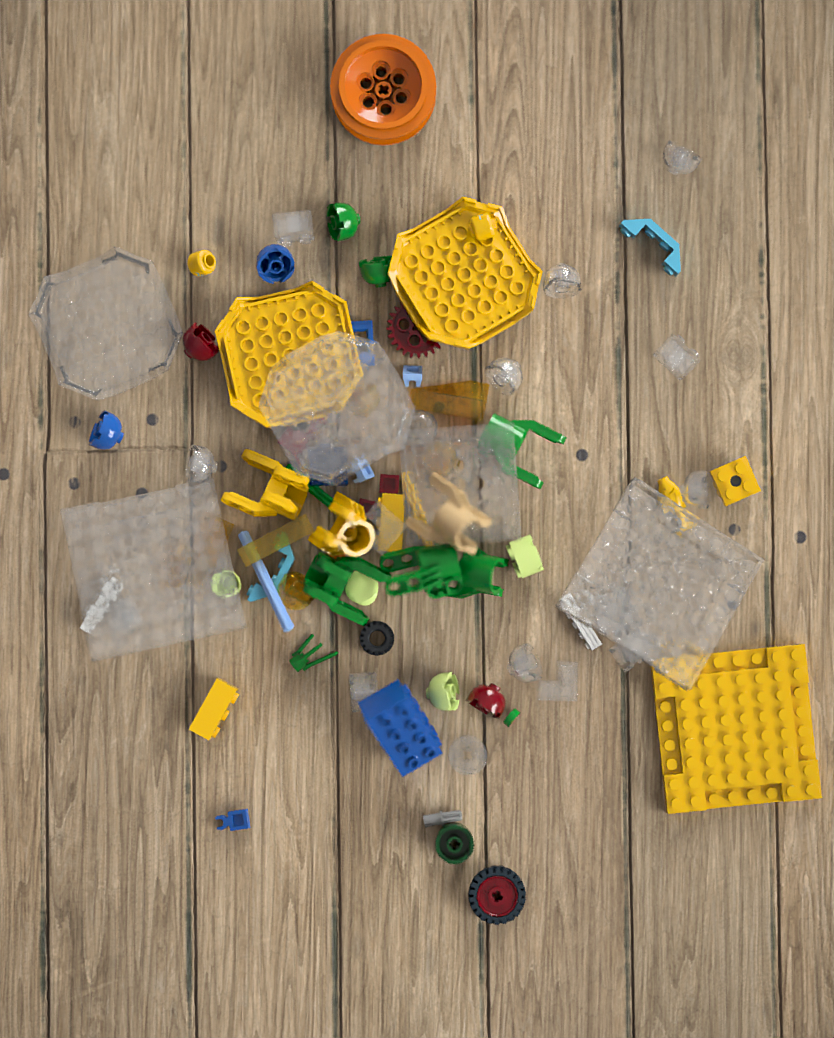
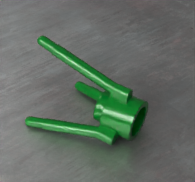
[289,634,339,672]

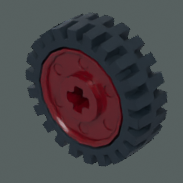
[468,866,526,925]

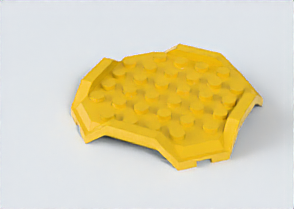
[388,197,543,350]
[215,281,364,428]

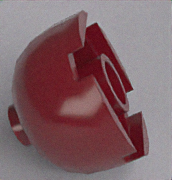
[183,322,220,361]
[466,683,505,719]

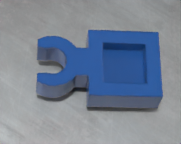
[215,809,251,831]

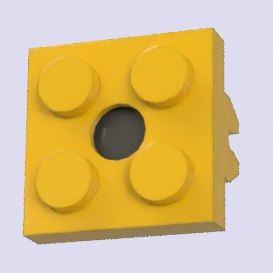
[709,456,761,506]

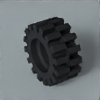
[360,621,394,656]

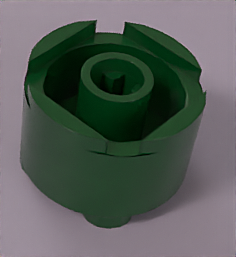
[435,823,474,864]

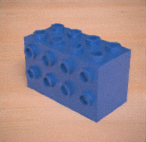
[358,679,443,777]

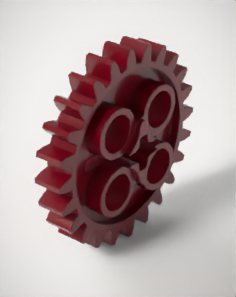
[386,301,441,359]

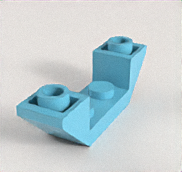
[619,219,681,277]
[246,531,295,602]

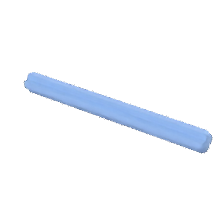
[238,530,294,632]

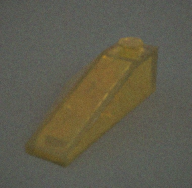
[408,381,490,422]

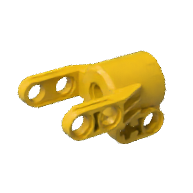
[220,449,309,521]
[307,491,374,556]

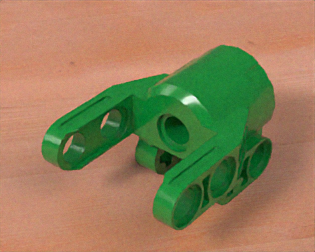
[477,413,567,490]
[424,542,509,599]
[379,543,463,599]
[303,551,392,626]

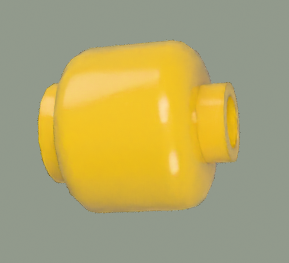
[468,213,498,241]
[187,250,216,277]

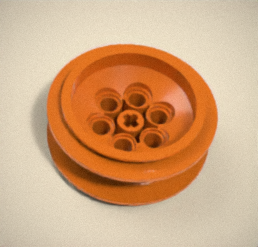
[330,34,436,146]

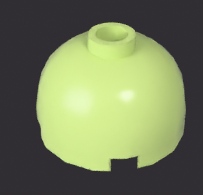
[426,672,460,711]

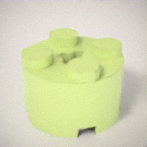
[505,534,544,579]

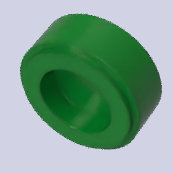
[503,708,521,727]

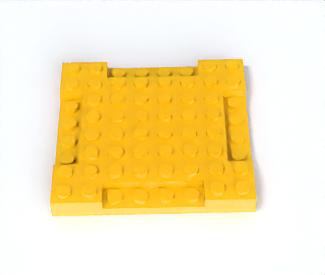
[650,644,822,814]

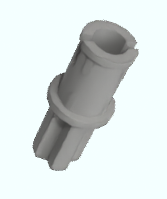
[423,810,462,828]

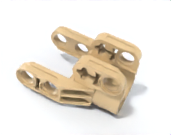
[405,472,493,555]

